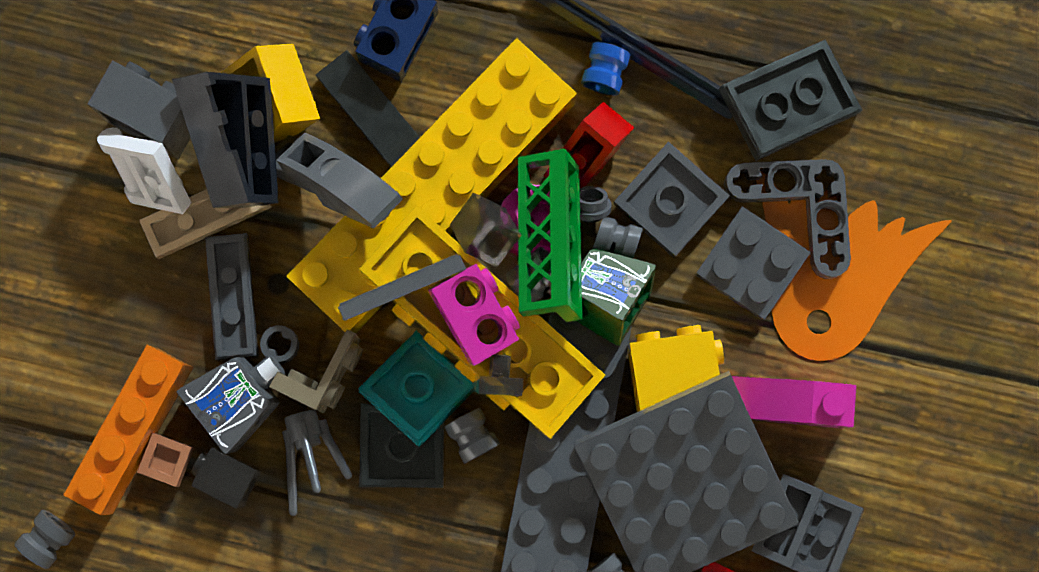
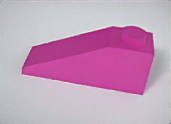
[732,376,856,429]

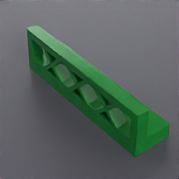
[518,149,582,322]

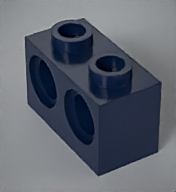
[353,0,438,83]

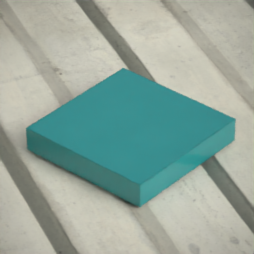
[358,330,477,447]

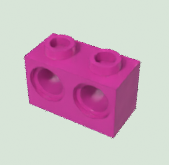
[428,264,520,366]

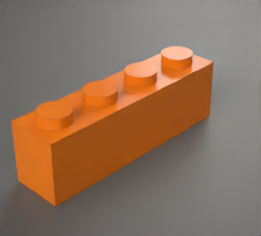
[64,345,194,515]

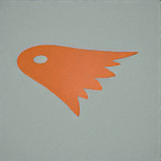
[756,171,952,361]

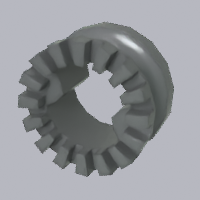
[260,325,300,364]

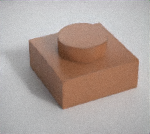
[137,433,194,487]

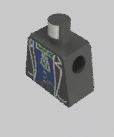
[176,355,285,454]

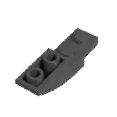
[275,133,403,229]

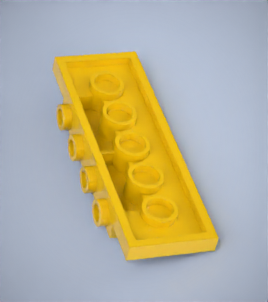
[359,205,605,439]

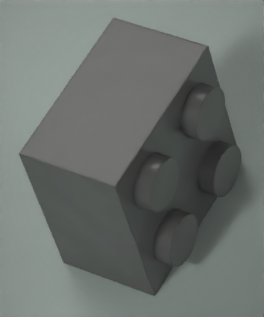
[88,60,190,160]

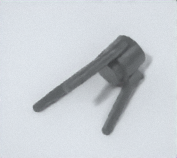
[282,410,352,516]

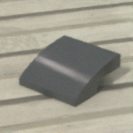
[752,474,864,572]

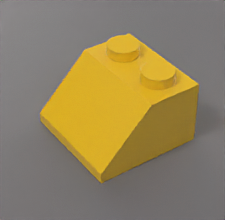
[220,44,320,142]

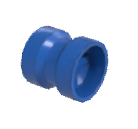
[581,42,631,96]

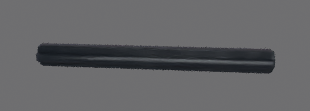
[536,0,733,119]

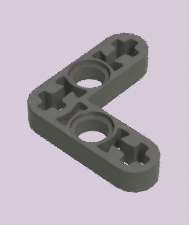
[724,159,851,279]

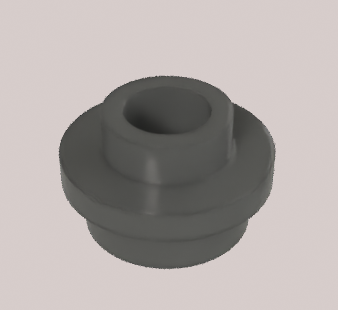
[580,186,611,223]

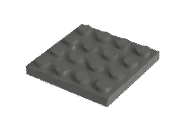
[574,371,799,572]

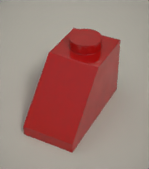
[543,102,635,188]

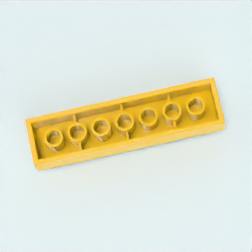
[286,38,577,333]

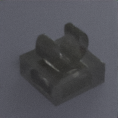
[474,355,523,396]

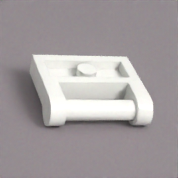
[97,128,191,214]

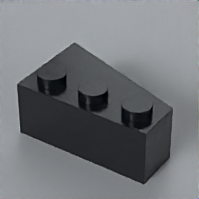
[172,72,279,208]

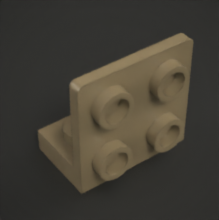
[269,329,364,413]

